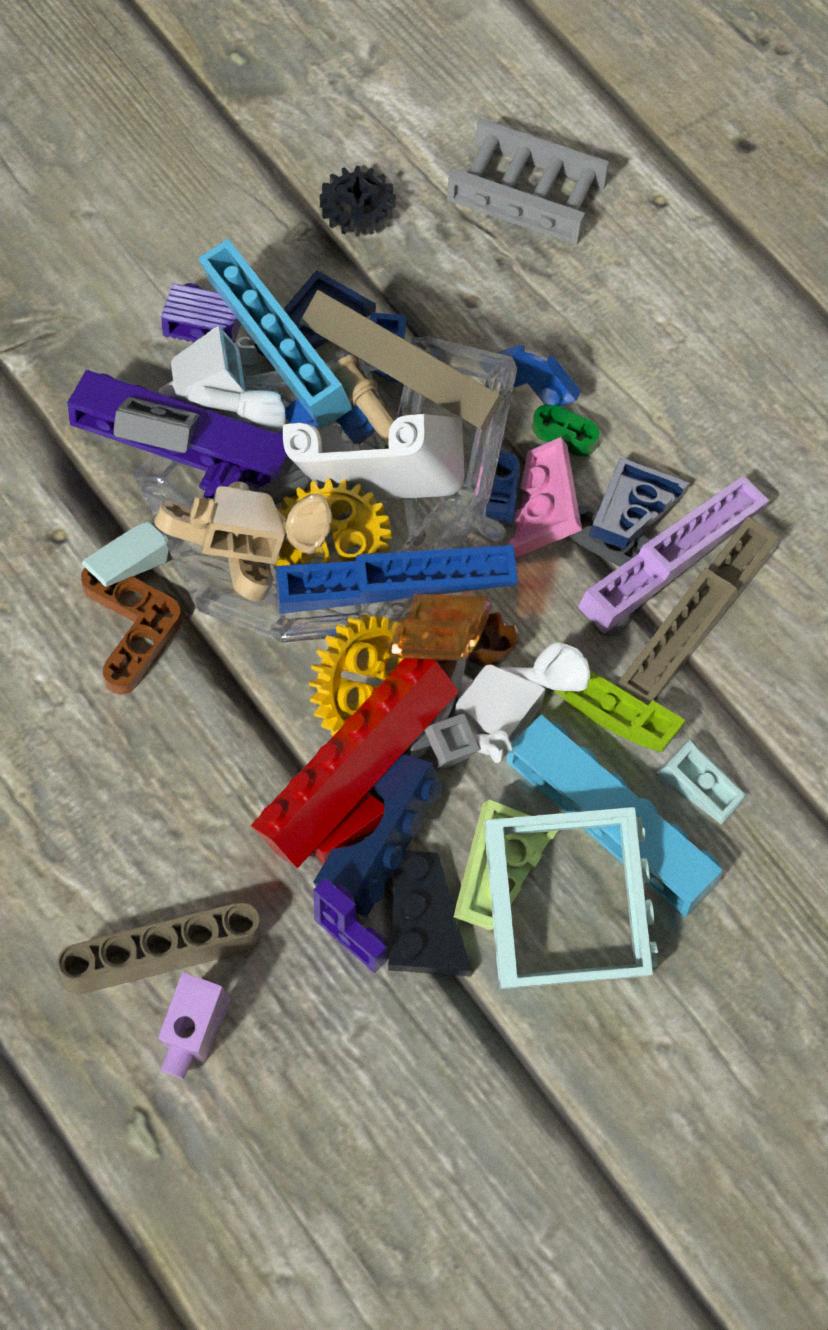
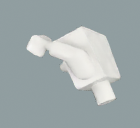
[158,326,286,433]
[455,642,590,763]

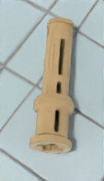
[330,354,396,448]

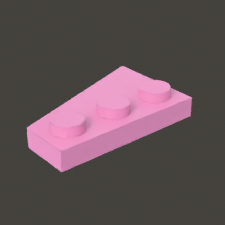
[509,437,582,558]

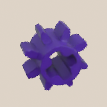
[199,463,249,499]

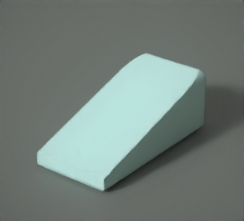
[82,521,170,587]
[657,740,747,824]

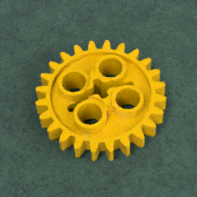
[273,478,393,572]
[309,614,416,736]

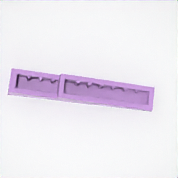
[578,476,769,634]

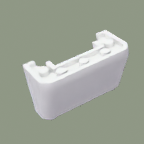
[282,414,464,500]

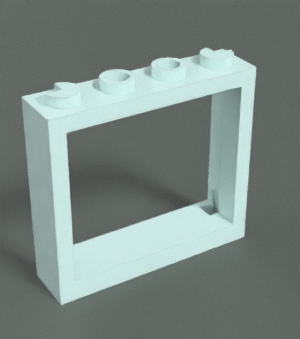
[484,807,658,990]

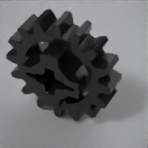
[320,166,396,237]

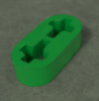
[532,404,600,456]

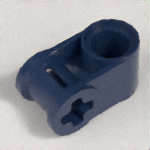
[475,451,520,527]

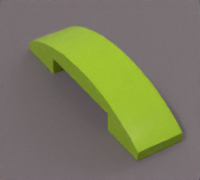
[551,641,686,752]

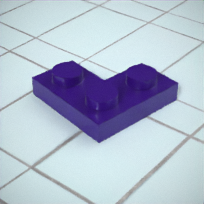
[313,878,387,973]

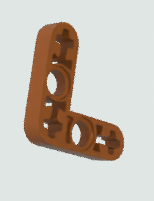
[81,568,181,694]

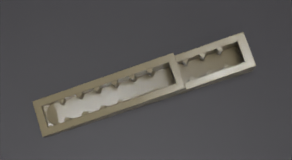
[299,290,504,431]
[616,517,779,705]

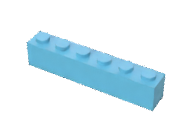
[198,238,352,430]
[506,714,723,918]

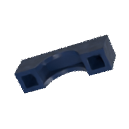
[313,754,443,917]

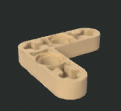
[154,501,273,601]

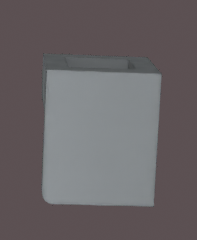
[424,713,480,772]

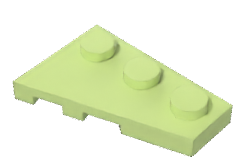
[453,800,558,930]

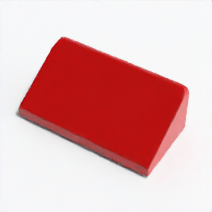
[313,792,385,865]

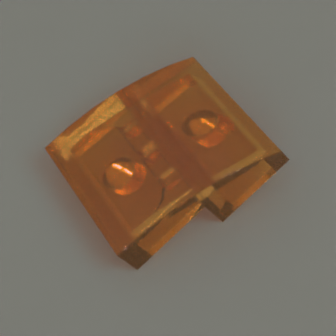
[388,594,492,661]

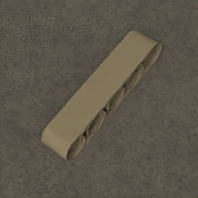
[57,902,261,994]

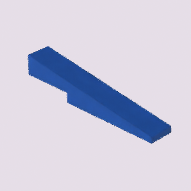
[275,545,518,614]

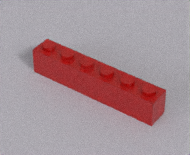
[250,649,459,869]

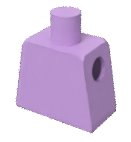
[159,972,231,1080]

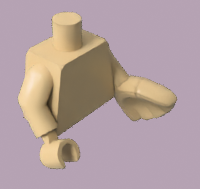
[189,482,332,565]

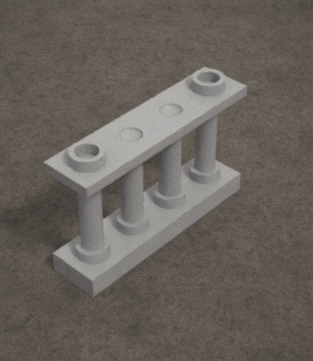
[447,118,609,245]

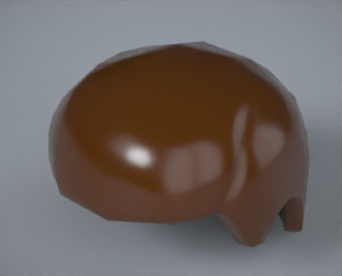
[467,611,519,667]

